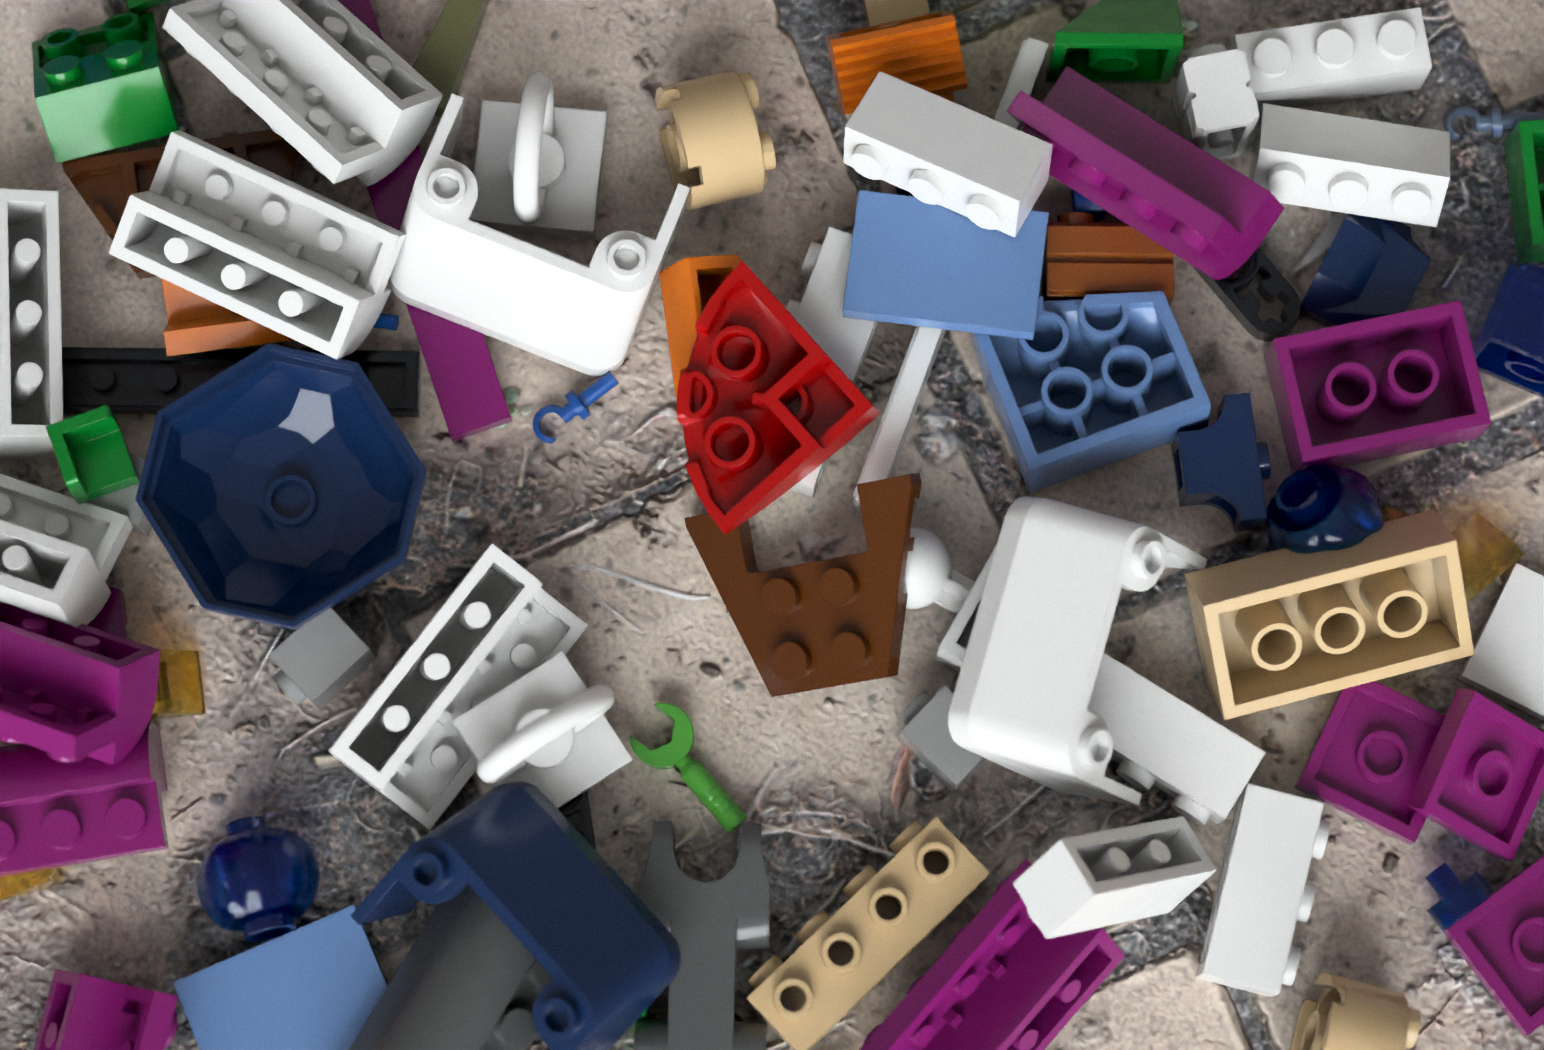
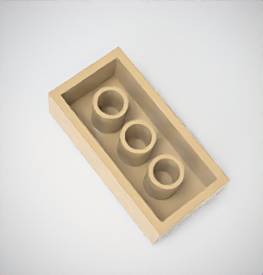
[1184,510,1474,720]

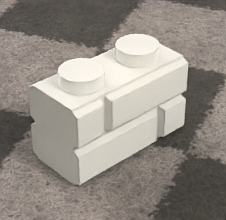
[1169,44,1260,160]

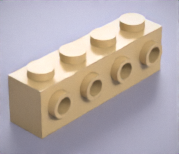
[747,817,991,1050]

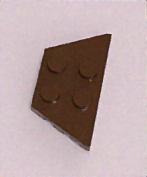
[62,129,301,279]

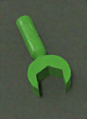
[629,703,748,834]

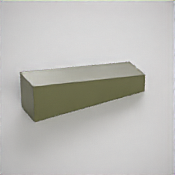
[412,0,490,118]

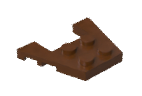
[685,473,921,697]

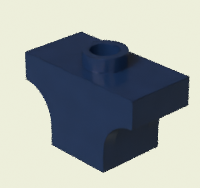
[1171,393,1271,532]

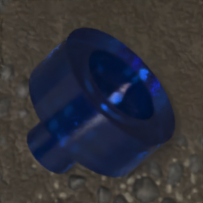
[1425,862,1494,931]

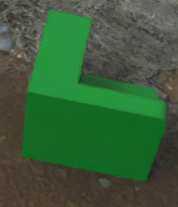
[46,405,140,504]

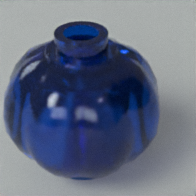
[1265,463,1385,554]
[197,816,320,942]

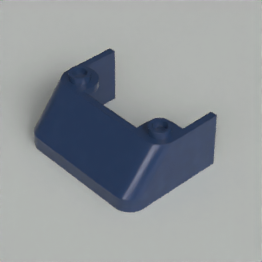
[351,781,681,1050]

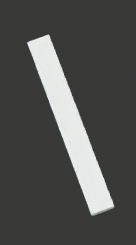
[853,37,1049,515]

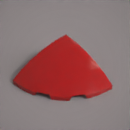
[677,261,881,535]

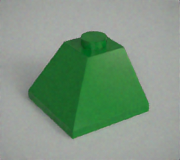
[1046,0,1183,84]

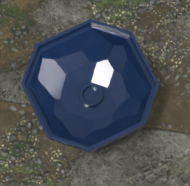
[135,343,427,630]

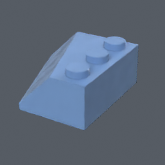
[970,291,1211,493]

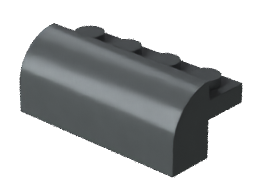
[349,884,553,1050]

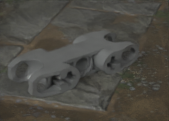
[634,821,771,1050]

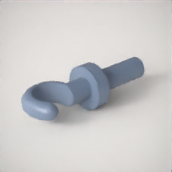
[1444,106,1543,140]

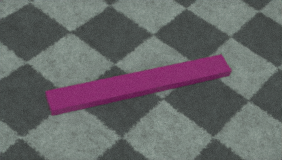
[338,0,512,442]

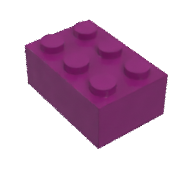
[1264,300,1491,477]

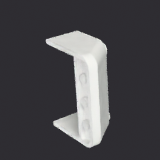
[389,93,690,376]
[948,496,1207,806]

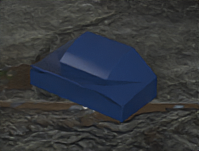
[1300,214,1431,327]

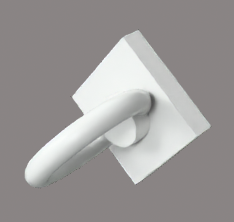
[470,72,608,238]
[453,651,633,809]

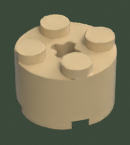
[655,70,776,211]
[1290,972,1421,1050]

